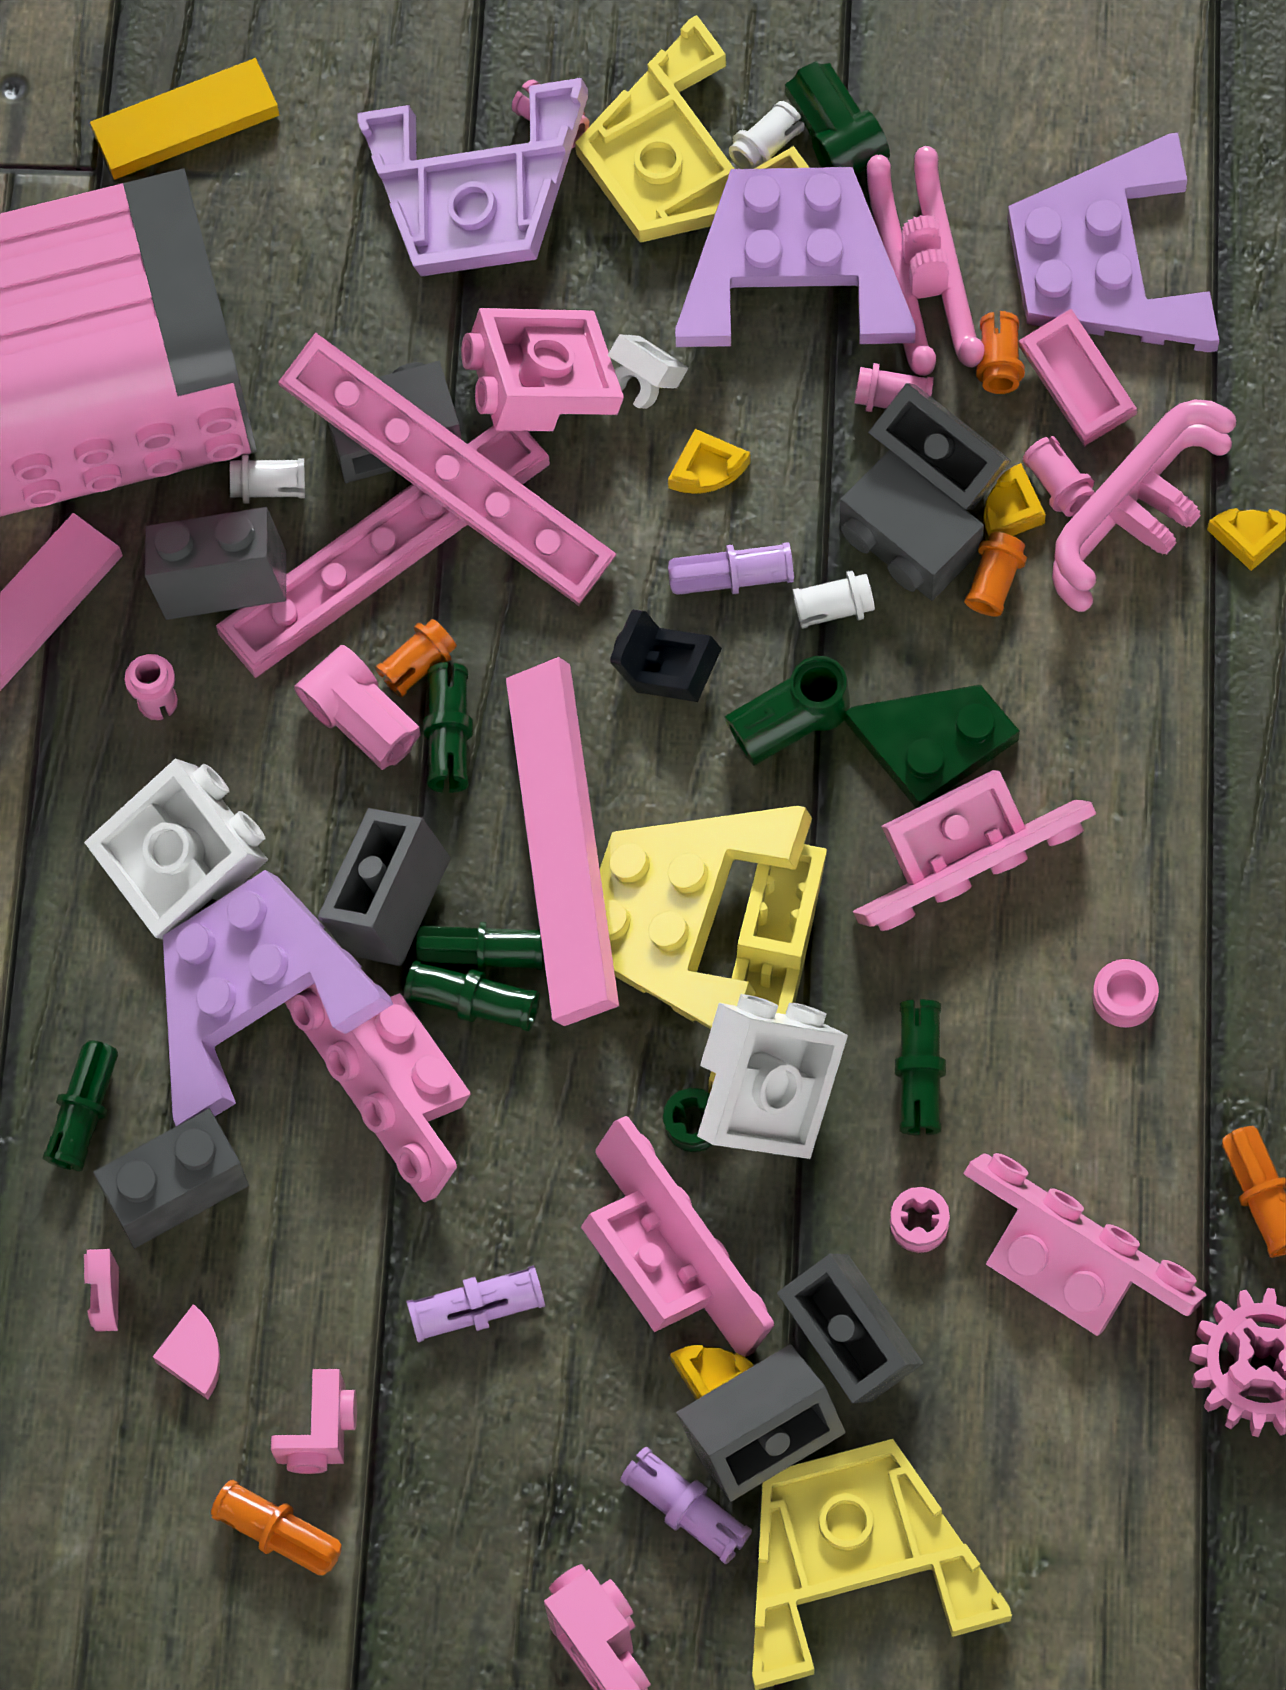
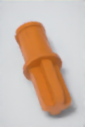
[1222,1126,1286,1258]
[211,1480,342,1576]

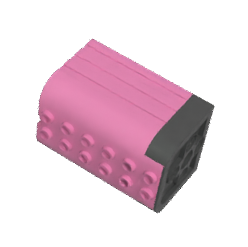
[0,168,257,517]

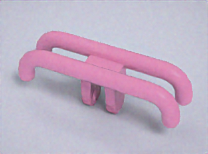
[867,146,984,376]
[1052,399,1236,612]

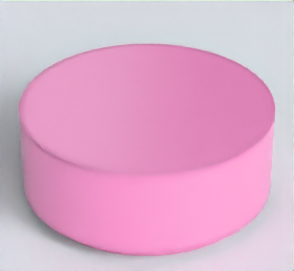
[1092,959,1159,1028]

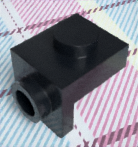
[610,609,722,702]

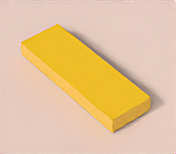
[90,58,280,180]

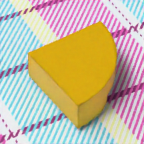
[668,429,751,494]
[983,463,1046,541]
[1207,508,1286,571]
[670,1345,754,1400]

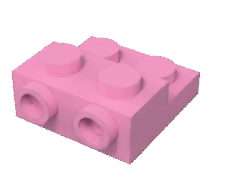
[461,308,624,431]
[544,1564,651,1690]

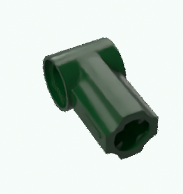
[785,61,890,175]
[725,656,850,766]

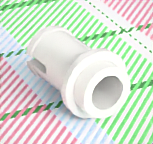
[729,101,805,169]
[230,454,305,503]
[793,571,875,629]

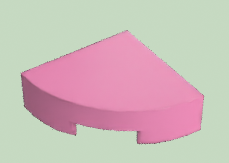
[84,1249,119,1331]
[153,1304,220,1400]

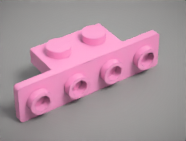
[853,770,1096,931]
[285,983,471,1202]
[581,1116,774,1357]
[964,1153,1206,1336]

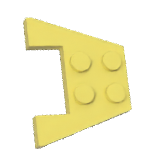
[575,15,810,243]
[600,806,812,1029]
[752,1439,1012,1690]

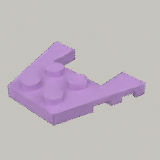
[358,78,588,277]
[1007,133,1219,352]
[675,167,915,347]
[163,870,393,1126]

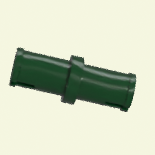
[423,662,473,793]
[404,960,540,1031]
[895,999,946,1136]

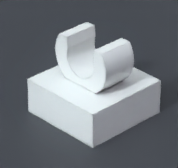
[607,334,689,409]

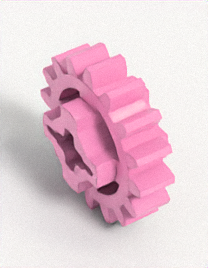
[1189,1288,1286,1437]

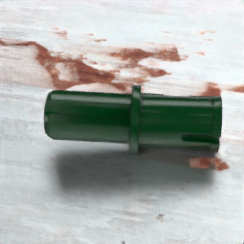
[416,922,544,972]
[43,1040,118,1172]

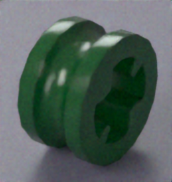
[662,1088,713,1153]

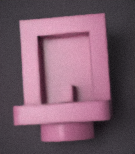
[271,1369,357,1474]

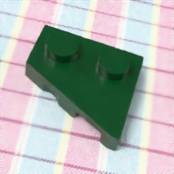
[845,684,1020,808]

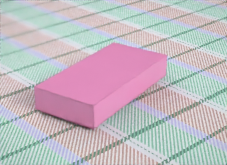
[1019,309,1137,446]

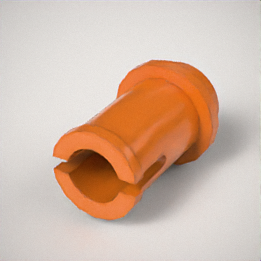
[976,311,1025,394]
[964,532,1027,617]
[375,619,457,697]

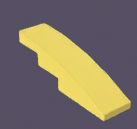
[708,844,827,1093]

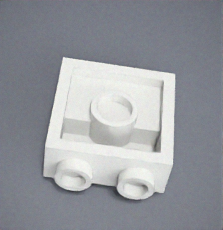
[84,758,268,939]
[697,994,848,1159]

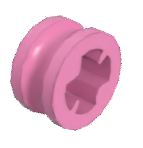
[890,1187,950,1253]

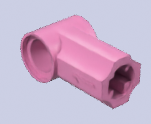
[294,645,421,770]

